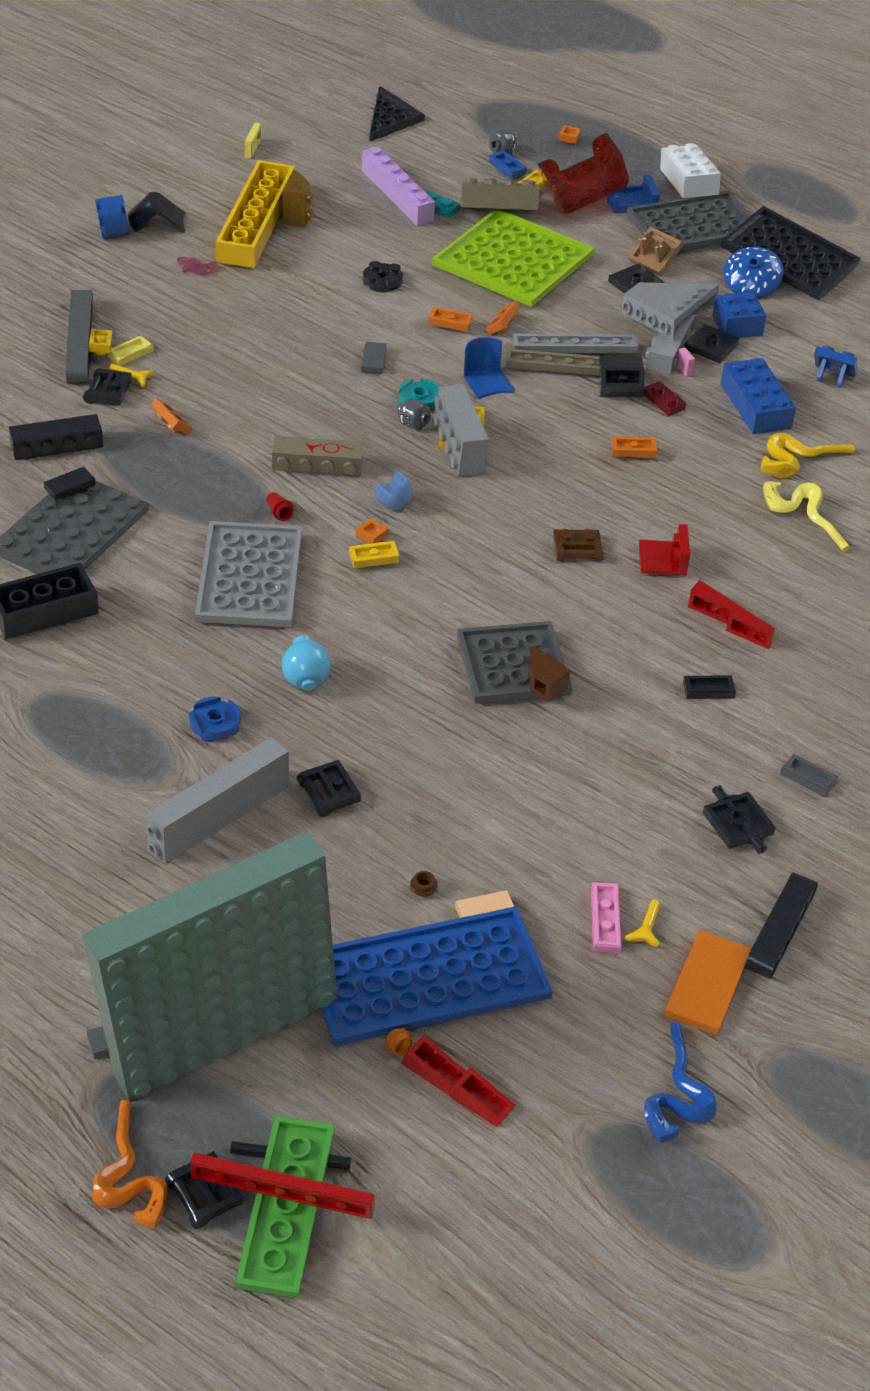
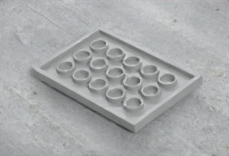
[195,521,302,627]

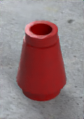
[266,492,294,521]

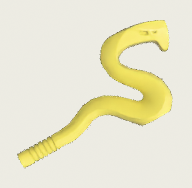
[763,481,850,552]

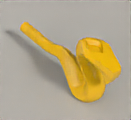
[760,433,855,479]

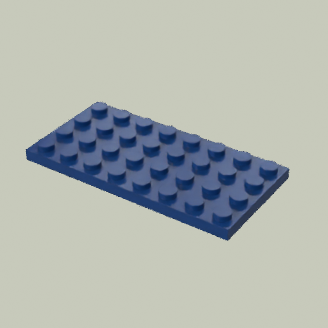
[320,906,553,1047]

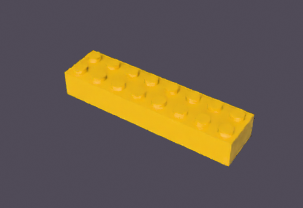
[216,160,295,268]

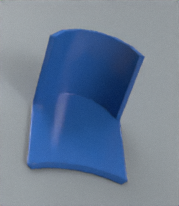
[464,337,514,399]

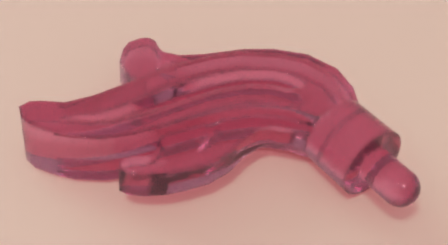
[177,257,218,275]

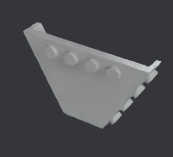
[622,282,719,340]

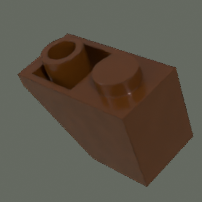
[528,645,570,702]

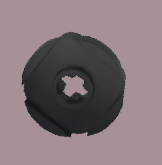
[363,261,403,293]

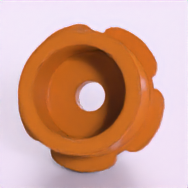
[386,1028,413,1056]

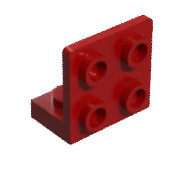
[638,524,690,576]

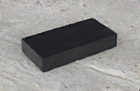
[43,466,96,501]
[683,675,736,699]

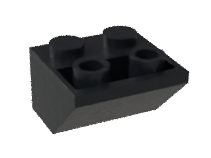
[599,356,644,397]

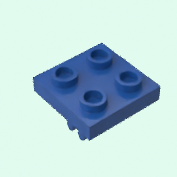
[814,346,858,388]

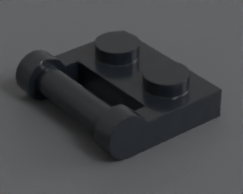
[83,368,132,405]
[296,760,361,817]
[165,1151,243,1229]

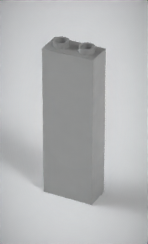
[146,737,289,864]

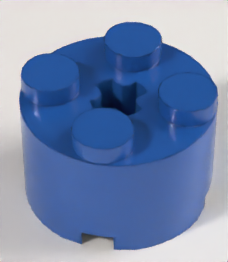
[95,195,130,238]

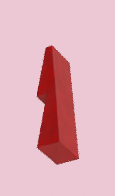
[688,579,775,649]
[401,1034,516,1127]

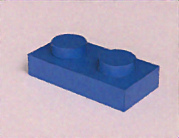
[489,151,527,179]

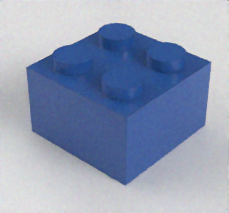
[712,292,767,338]

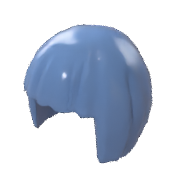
[374,470,413,510]

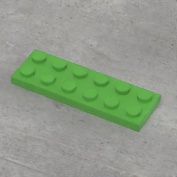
[235,1115,335,1299]

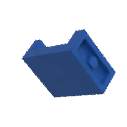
[603,175,660,213]

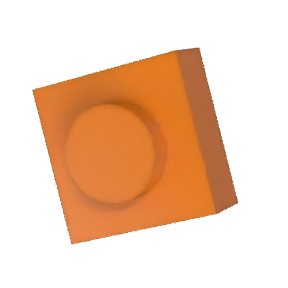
[558,125,581,144]
[356,518,389,544]

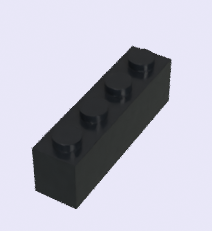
[8,414,103,460]

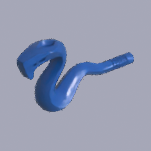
[644,1023,716,1142]

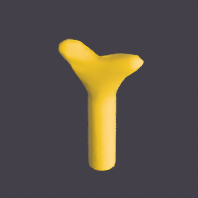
[109,363,154,388]
[625,899,661,947]

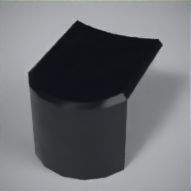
[127,191,186,233]

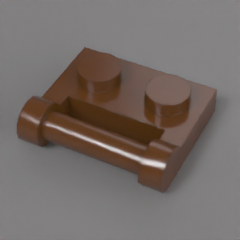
[553,529,603,561]

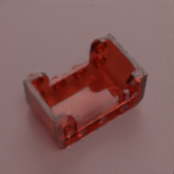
[538,133,629,214]

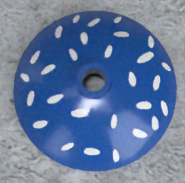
[724,247,783,298]

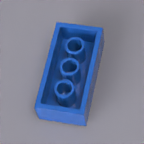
[720,358,796,434]

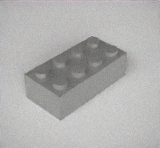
[433,385,489,477]

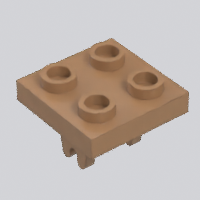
[628,226,683,276]

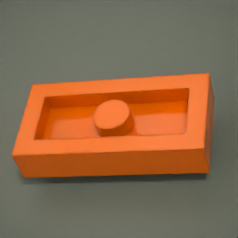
[485,301,521,335]
[428,306,473,332]
[151,398,192,435]
[611,436,657,458]

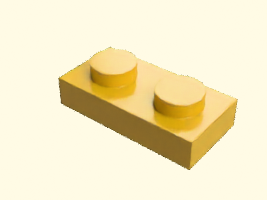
[89,329,112,355]
[349,541,400,568]

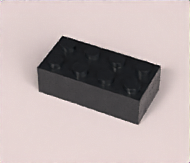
[0,562,99,639]

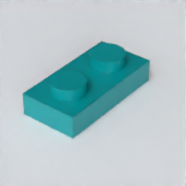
[426,191,460,218]

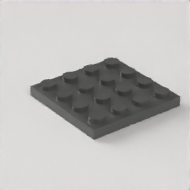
[456,621,572,704]

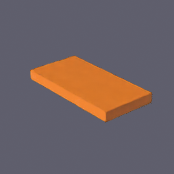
[664,930,752,1035]

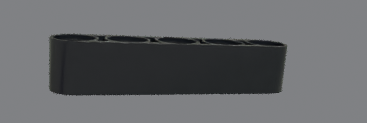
[745,872,818,979]

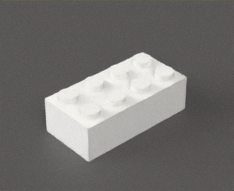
[660,143,721,198]

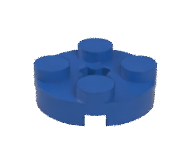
[189,697,240,742]

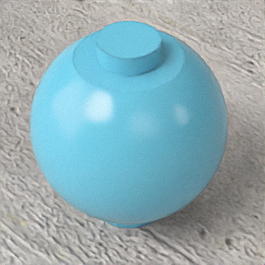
[281,635,331,691]

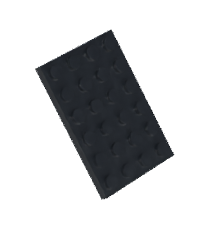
[720,206,861,300]

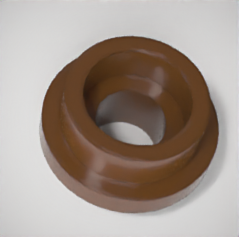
[410,871,437,897]

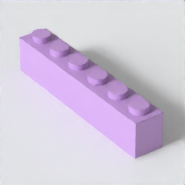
[362,147,435,226]

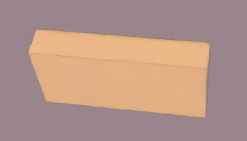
[455,890,514,918]

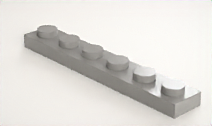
[512,334,638,354]

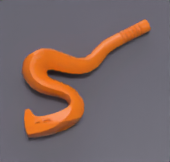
[93,1100,168,1229]

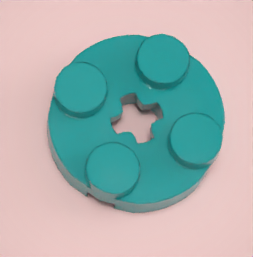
[398,379,439,410]

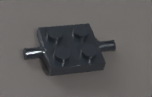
[703,785,776,854]

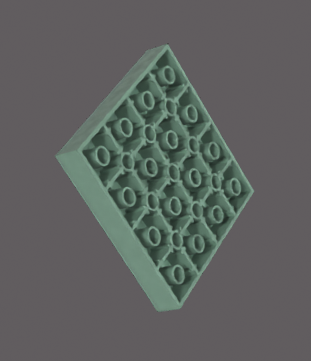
[82,831,337,1101]

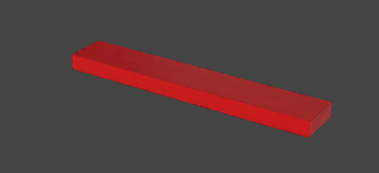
[190,1152,375,1219]

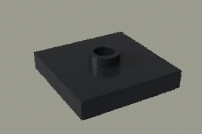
[608,263,665,293]
[684,324,740,363]

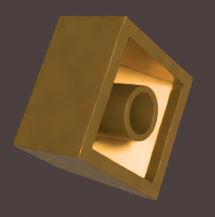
[283,170,313,228]

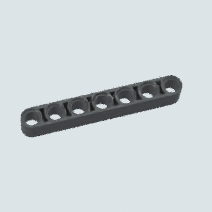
[66,290,93,383]

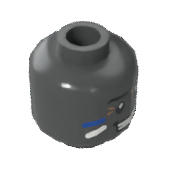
[489,130,516,154]
[398,399,431,430]

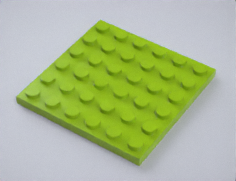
[432,208,595,307]

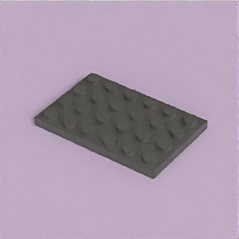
[626,190,751,252]
[0,481,149,574]

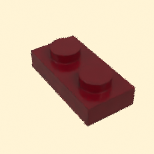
[642,381,686,416]

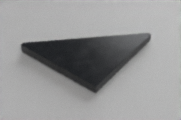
[369,86,425,141]

